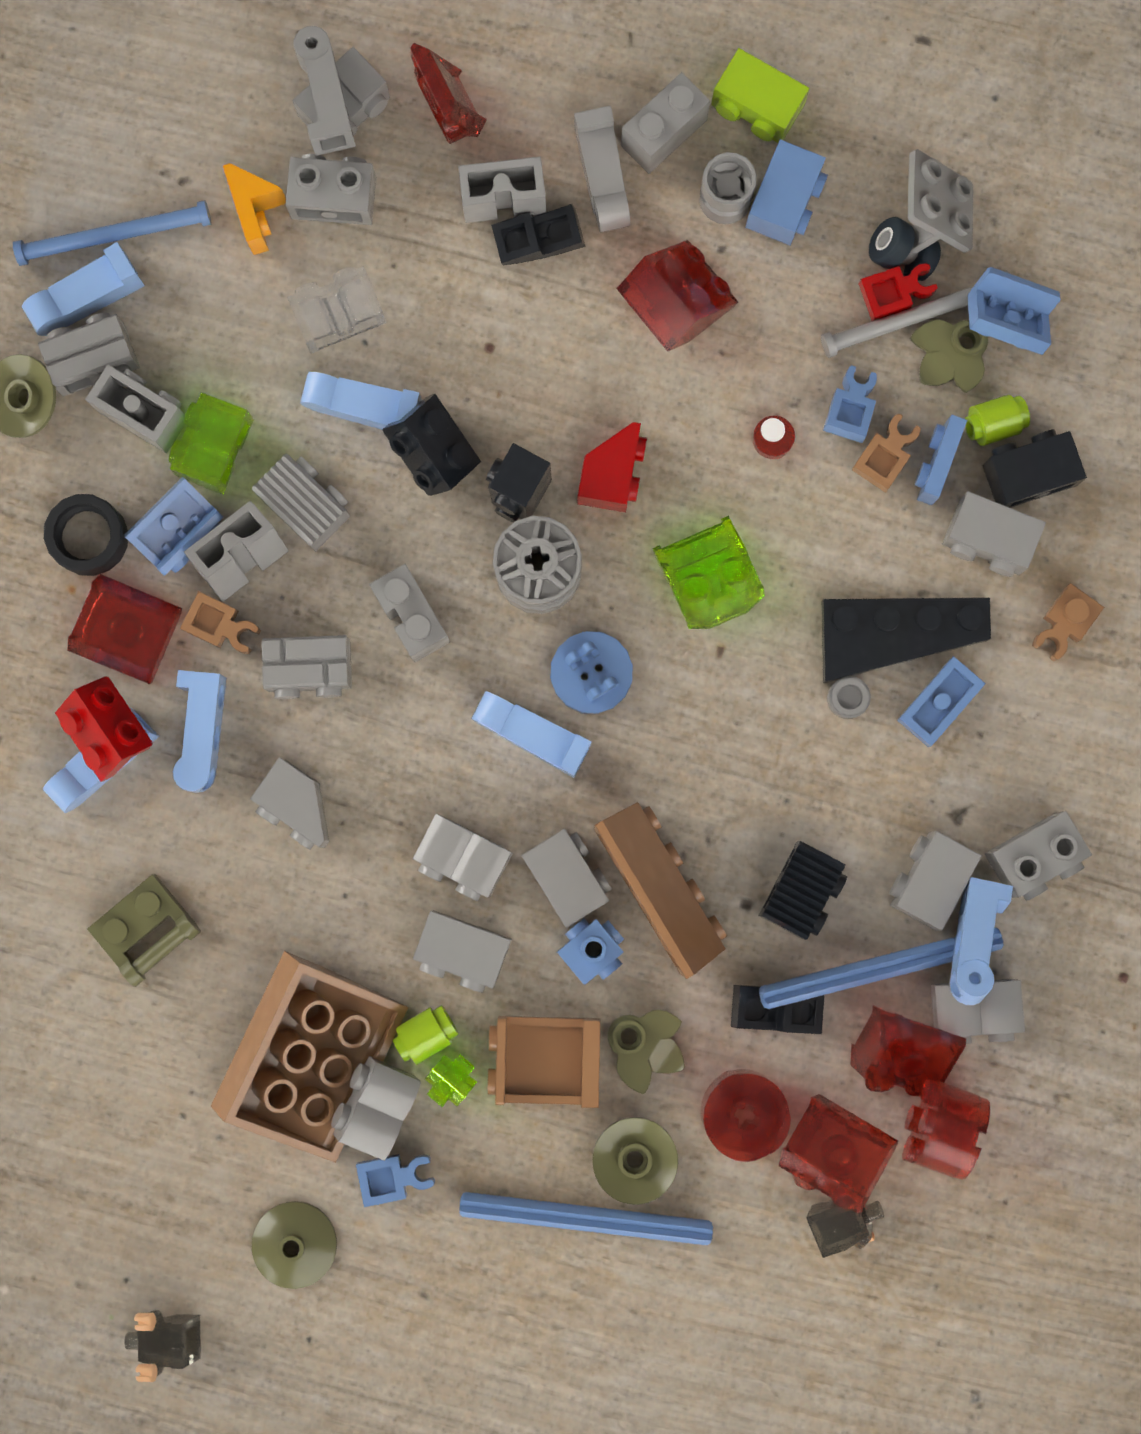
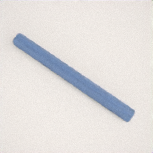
[759,928,1004,1009]
[459,1192,713,1245]

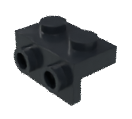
[383,394,482,496]

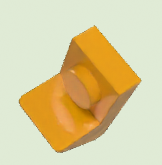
[223,163,286,255]

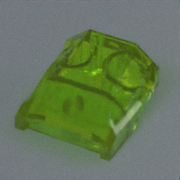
[653,516,765,629]

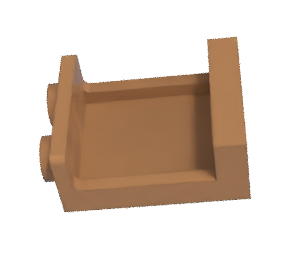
[488,1016,601,1108]

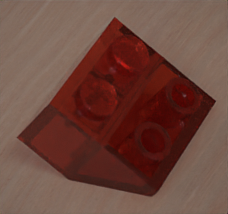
[616,240,738,352]

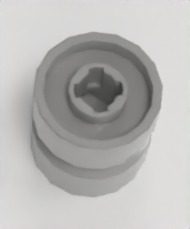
[699,152,757,224]

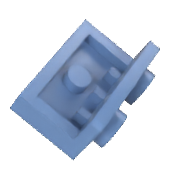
[968,267,1061,355]
[124,477,223,576]

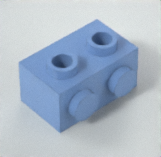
[745,139,828,246]

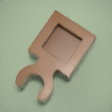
[852,414,921,493]
[1032,583,1105,661]
[180,591,261,654]

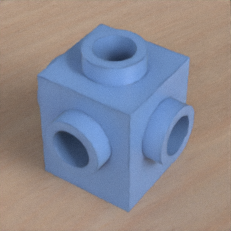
[557,918,625,986]

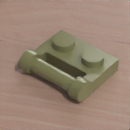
[87,874,201,987]

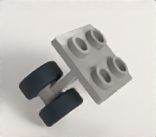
[869,149,973,281]

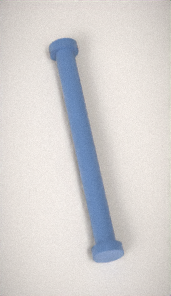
[13,200,212,266]

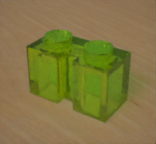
[169,392,254,495]

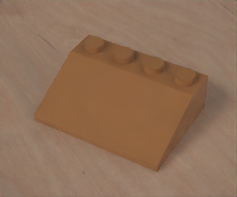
[594,802,727,979]
[211,951,408,1163]

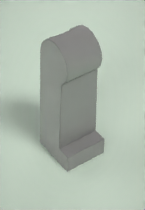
[294,26,356,156]
[574,106,630,233]

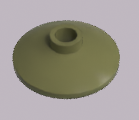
[0,354,56,438]
[593,1117,678,1205]
[252,1201,337,1289]

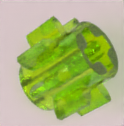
[424,1054,477,1107]

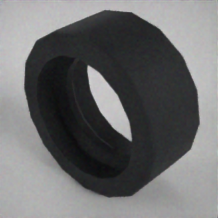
[43,494,128,576]

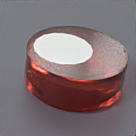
[753,416,795,459]

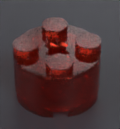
[701,1069,791,1162]
[902,1077,990,1180]

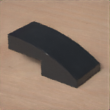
[491,204,586,266]
[731,985,824,1034]

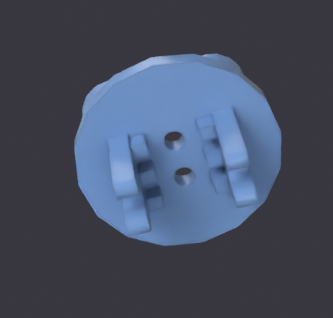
[550,631,633,714]

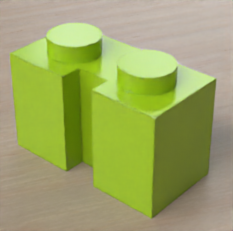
[711,48,810,143]

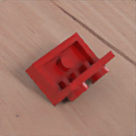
[55,676,153,782]

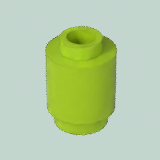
[965,395,1030,446]
[393,1005,459,1065]

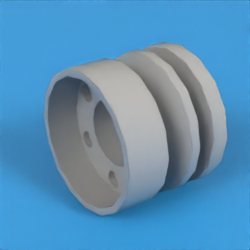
[493,516,582,614]

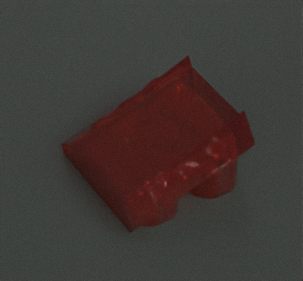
[410,43,487,144]
[67,574,182,684]
[850,1005,966,1097]
[778,1094,898,1214]

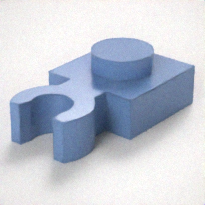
[823,365,877,443]
[356,1154,435,1207]

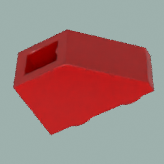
[577,422,647,513]

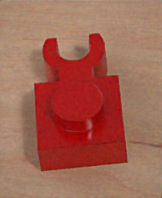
[859,263,938,321]

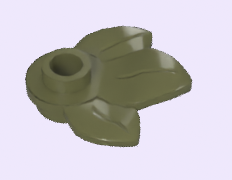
[910,319,988,393]
[608,1010,685,1094]

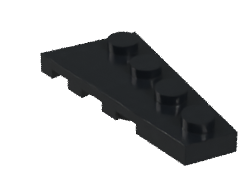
[821,598,991,683]

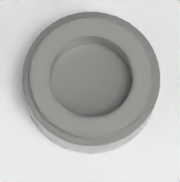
[827,676,871,719]

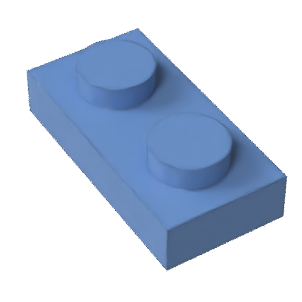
[915,415,967,505]
[897,656,986,748]

